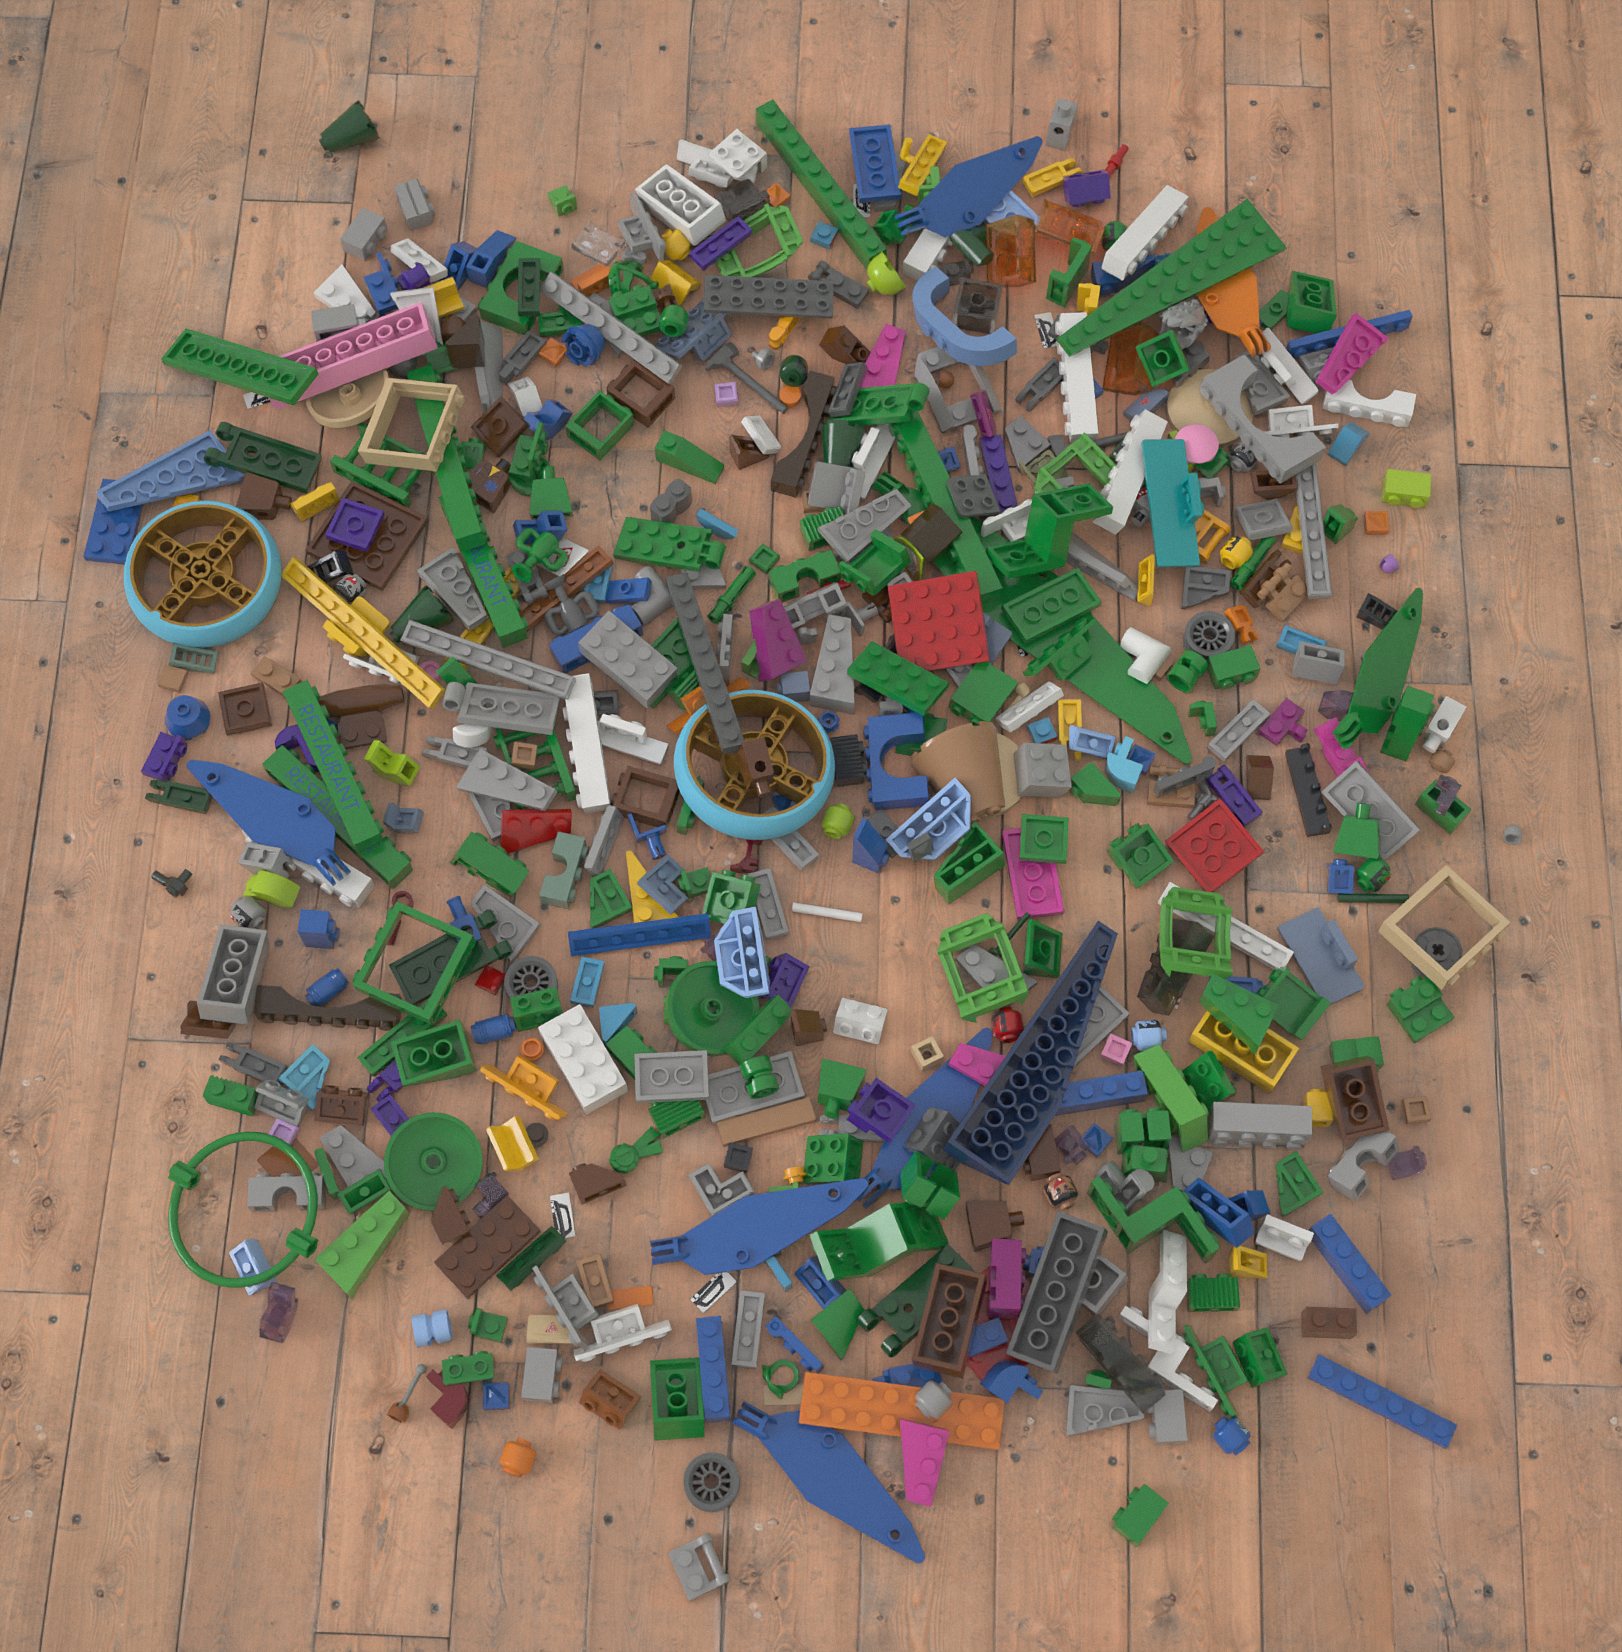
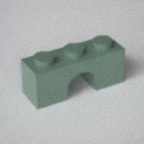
[539,832,589,909]

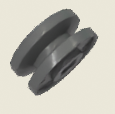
[1410,927,1463,978]

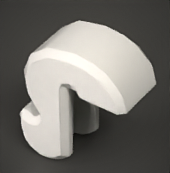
[453,706,492,748]

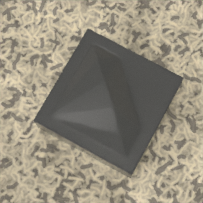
[907,832,934,862]

